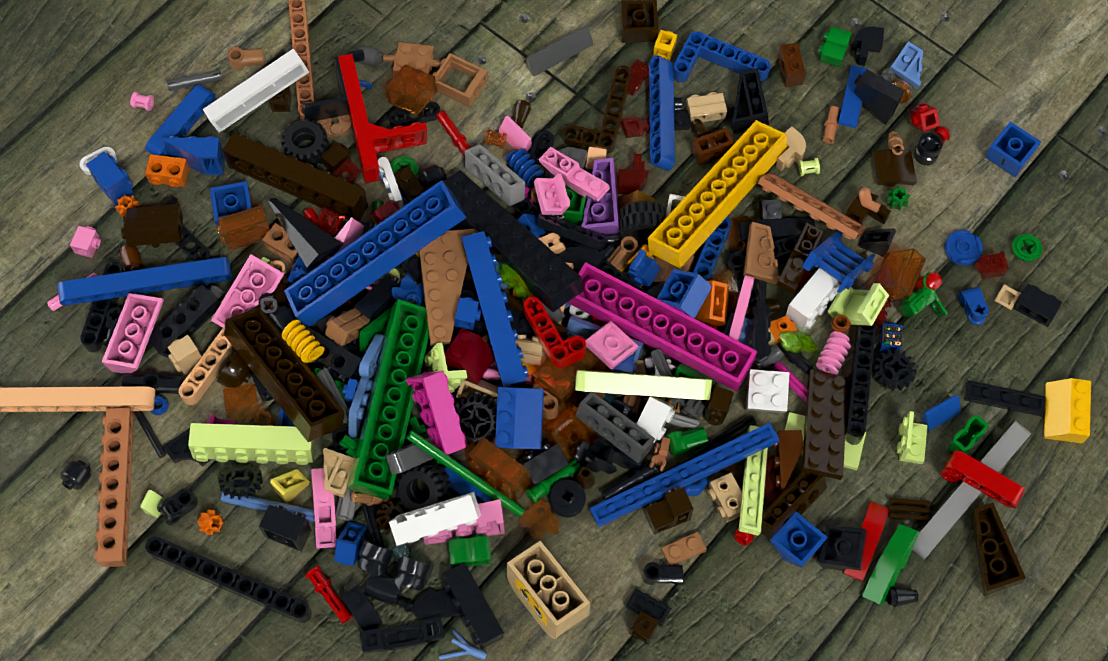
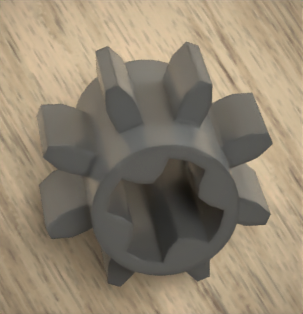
[680,398,705,418]

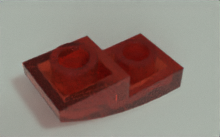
[622,59,649,96]

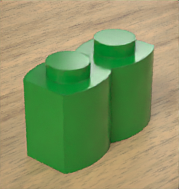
[818,26,852,67]
[948,415,988,454]
[448,534,492,568]

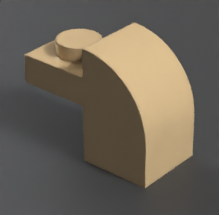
[776,127,806,171]

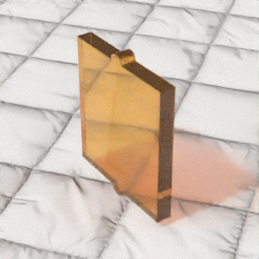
[223,384,260,421]

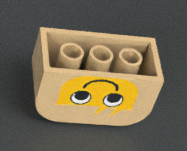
[507,541,590,639]

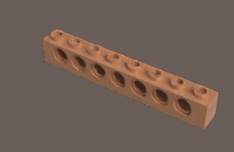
[95,408,134,567]

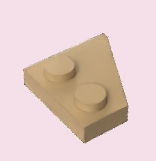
[323,448,354,498]

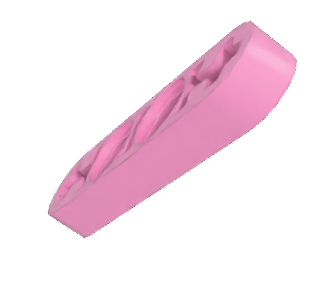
[729,275,755,341]

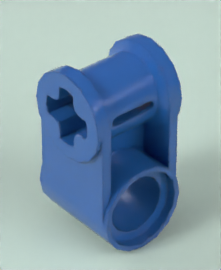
[958,286,989,325]

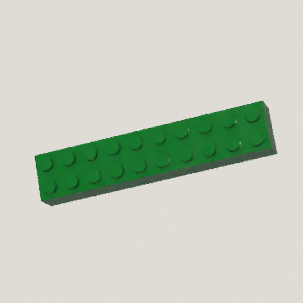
[347,299,429,500]

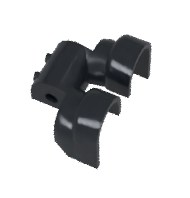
[583,399,644,474]
[358,540,434,607]

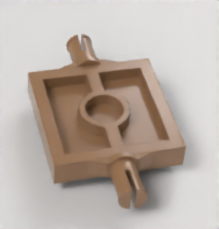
[383,42,442,79]

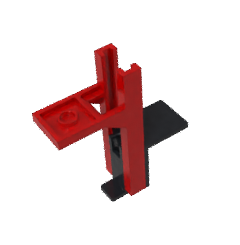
[303,49,427,184]

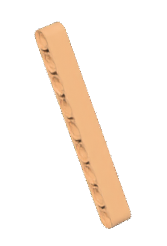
[179,261,287,405]
[0,387,156,412]

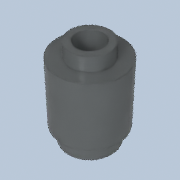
[356,46,383,67]

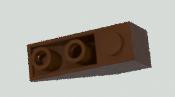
[773,430,803,493]

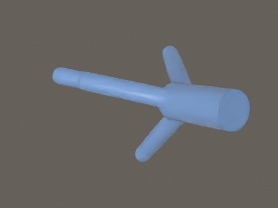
[439,629,487,660]

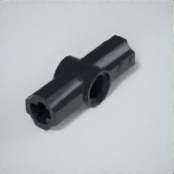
[122,372,184,395]

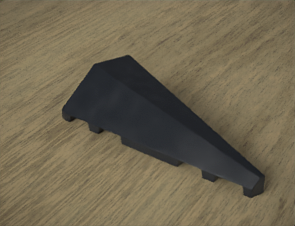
[268,198,344,269]

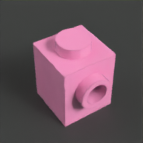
[70,226,101,258]

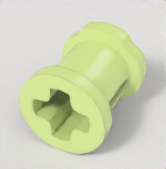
[798,158,820,176]

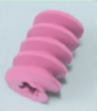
[815,331,851,375]

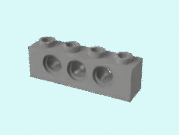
[465,144,525,206]

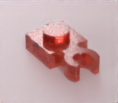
[621,117,650,138]

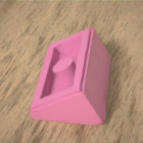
[499,116,532,151]

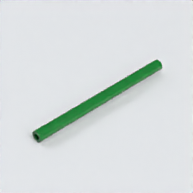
[406,430,525,517]

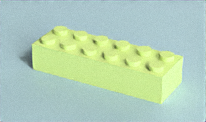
[188,423,314,465]

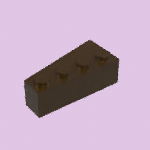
[971,502,1026,596]

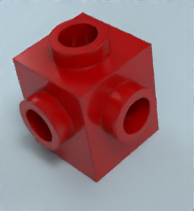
[910,103,940,131]

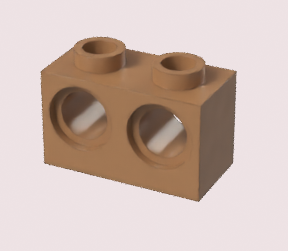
[262,223,299,265]

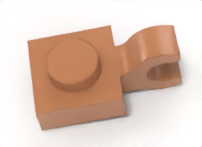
[649,437,670,471]

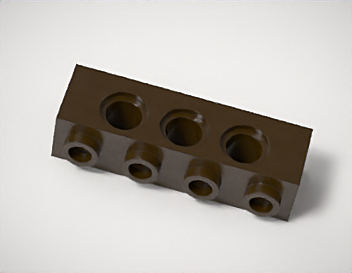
[760,472,827,540]

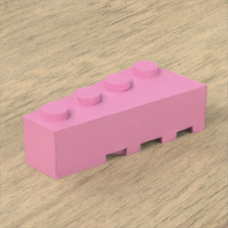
[423,499,505,545]

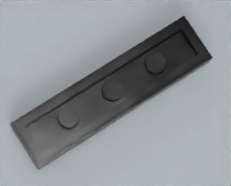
[964,380,1046,417]

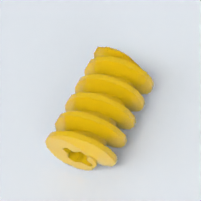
[282,320,324,363]

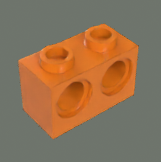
[145,154,190,187]

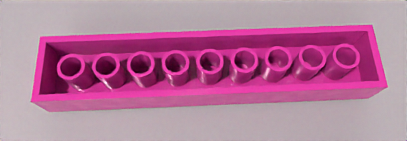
[567,262,757,392]

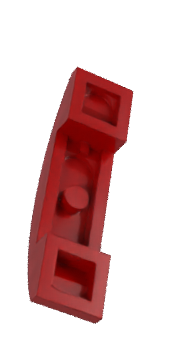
[843,501,889,581]

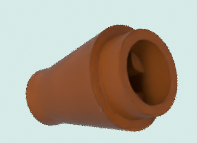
[831,315,851,334]

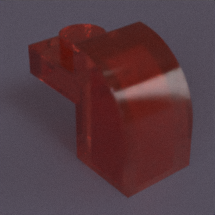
[618,154,649,195]

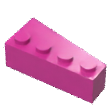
[405,371,466,455]

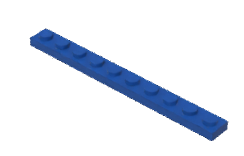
[590,423,780,527]

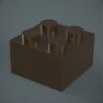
[620,0,659,43]

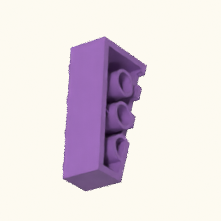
[581,158,620,235]

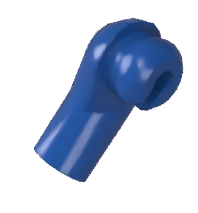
[684,477,709,496]

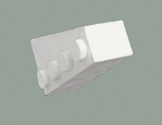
[389,492,481,546]

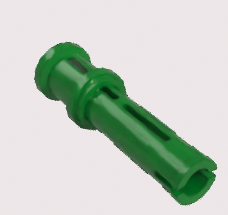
[525,459,581,505]

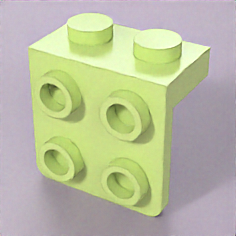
[424,343,467,393]

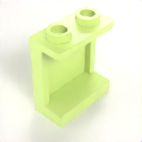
[828,283,889,326]

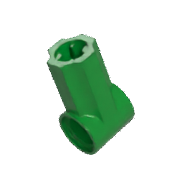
[666,426,708,456]

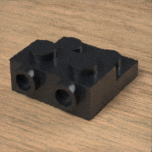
[817,524,867,571]

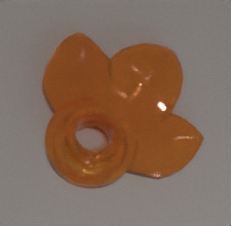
[519,501,559,541]

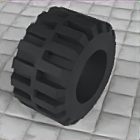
[281,119,330,168]
[619,201,666,243]
[396,461,451,511]

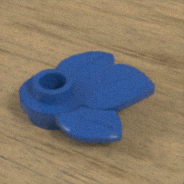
[392,275,425,306]

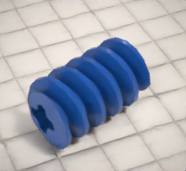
[505,148,544,188]

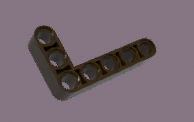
[563,65,631,154]

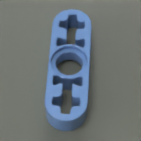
[359,334,385,378]

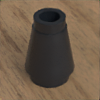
[886,587,919,607]

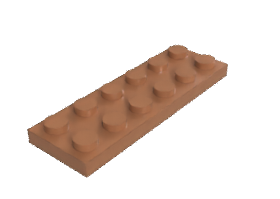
[758,172,866,240]

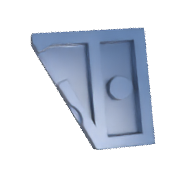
[889,41,923,89]

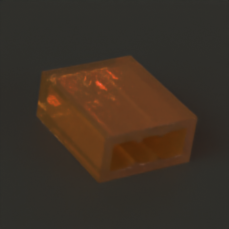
[216,205,270,251]
[874,248,926,301]

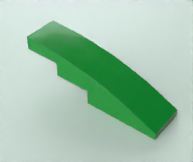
[862,524,919,605]

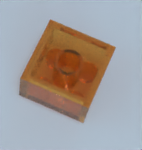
[385,65,438,115]

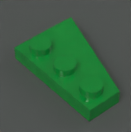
[359,306,392,359]

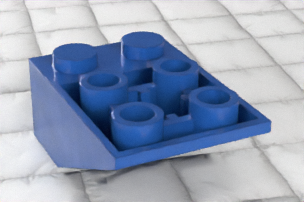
[163,136,225,175]

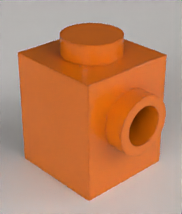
[769,315,797,345]

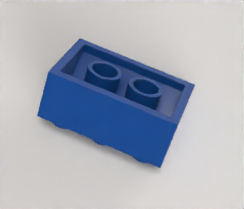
[495,387,544,449]

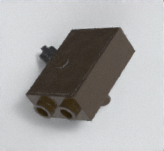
[121,195,183,248]

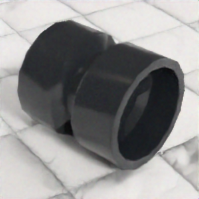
[914,132,943,165]

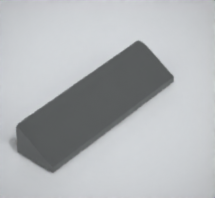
[526,26,593,76]

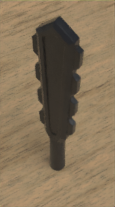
[749,281,771,364]

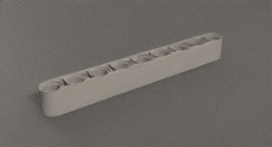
[912,421,1031,560]

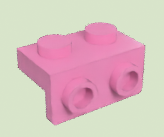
[534,173,570,215]

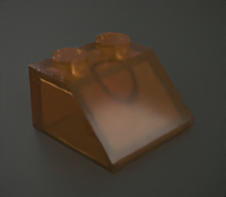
[542,403,599,463]

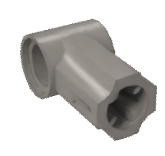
[335,489,357,521]

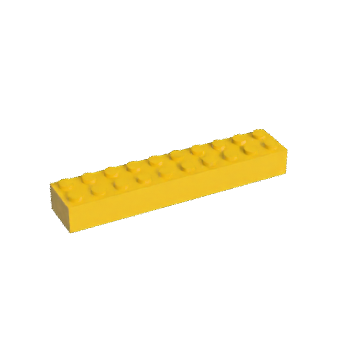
[648,120,787,269]

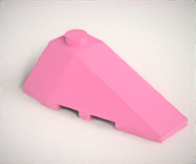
[211,254,284,328]

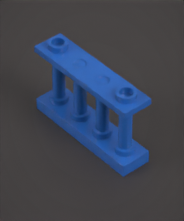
[802,230,876,293]

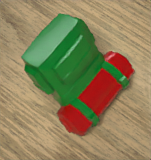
[898,272,948,318]

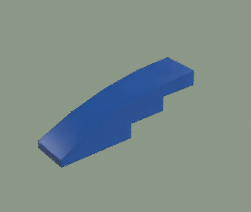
[838,65,869,128]

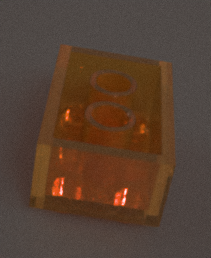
[531,334,600,407]
[468,437,531,502]

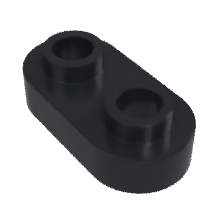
[530,130,554,165]

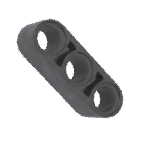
[385,437,434,475]

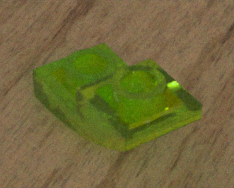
[500,264,530,302]
[779,331,818,354]

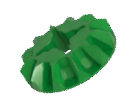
[390,156,418,176]
[1011,234,1042,263]

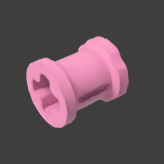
[130,92,154,111]

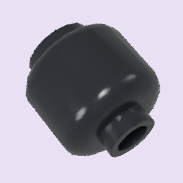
[418,164,447,190]
[60,460,91,490]

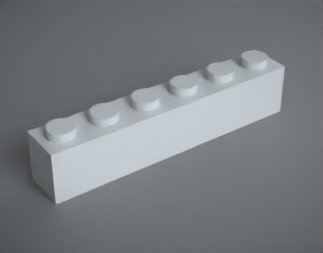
[203,49,309,133]

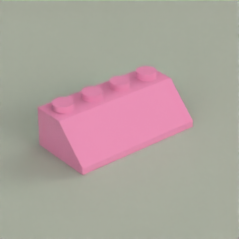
[102,293,164,374]

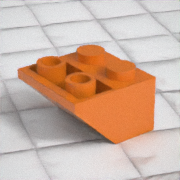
[695,280,729,327]

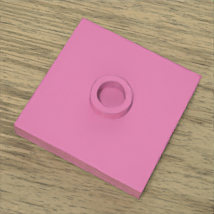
[585,321,639,370]

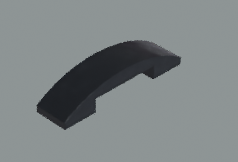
[359,617,445,653]

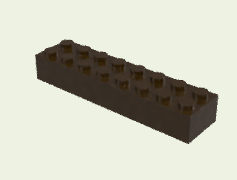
[222,132,368,222]
[224,307,345,442]

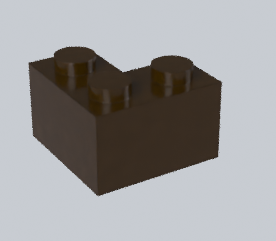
[644,487,694,535]

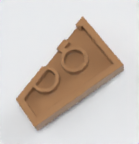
[743,222,780,284]

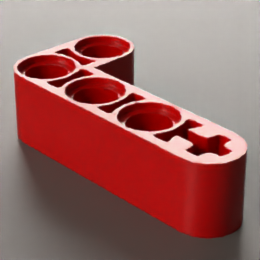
[524,297,586,369]
[940,451,1025,509]

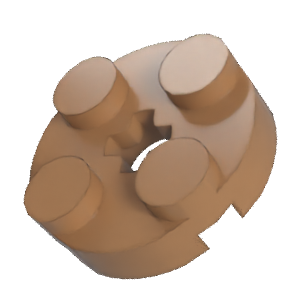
[316,114,352,138]

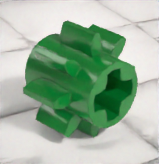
[886,186,910,211]

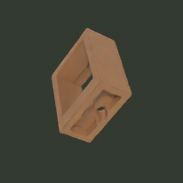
[431,53,488,107]

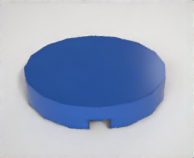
[944,230,983,266]

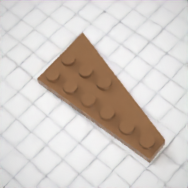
[419,229,475,346]

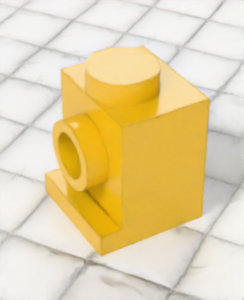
[653,30,677,61]

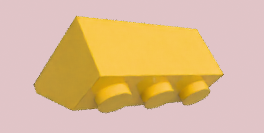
[1043,378,1091,444]

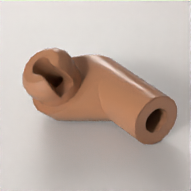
[859,187,881,213]

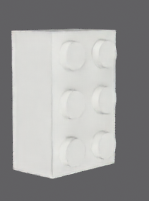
[786,268,841,333]

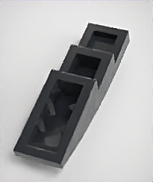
[739,218,815,241]

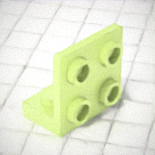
[897,411,927,464]

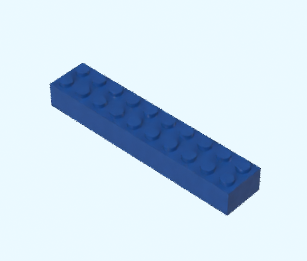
[284,180,467,327]

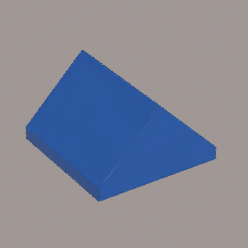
[770,512,828,568]

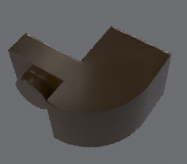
[846,193,891,225]

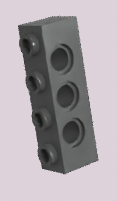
[576,391,655,464]

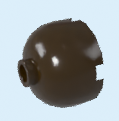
[216,350,253,388]

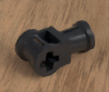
[101,307,122,347]

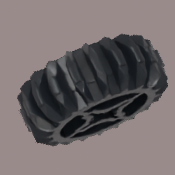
[455,393,497,446]

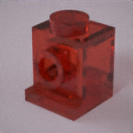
[333,158,362,183]
[976,251,1009,279]

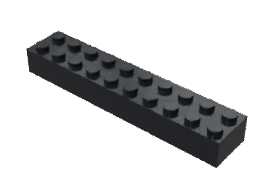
[443,170,583,312]

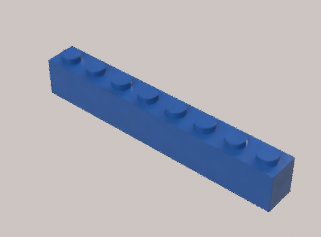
[462,231,529,387]

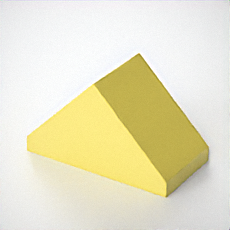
[270,469,310,504]

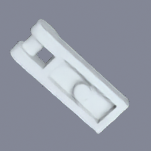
[378,157,404,209]

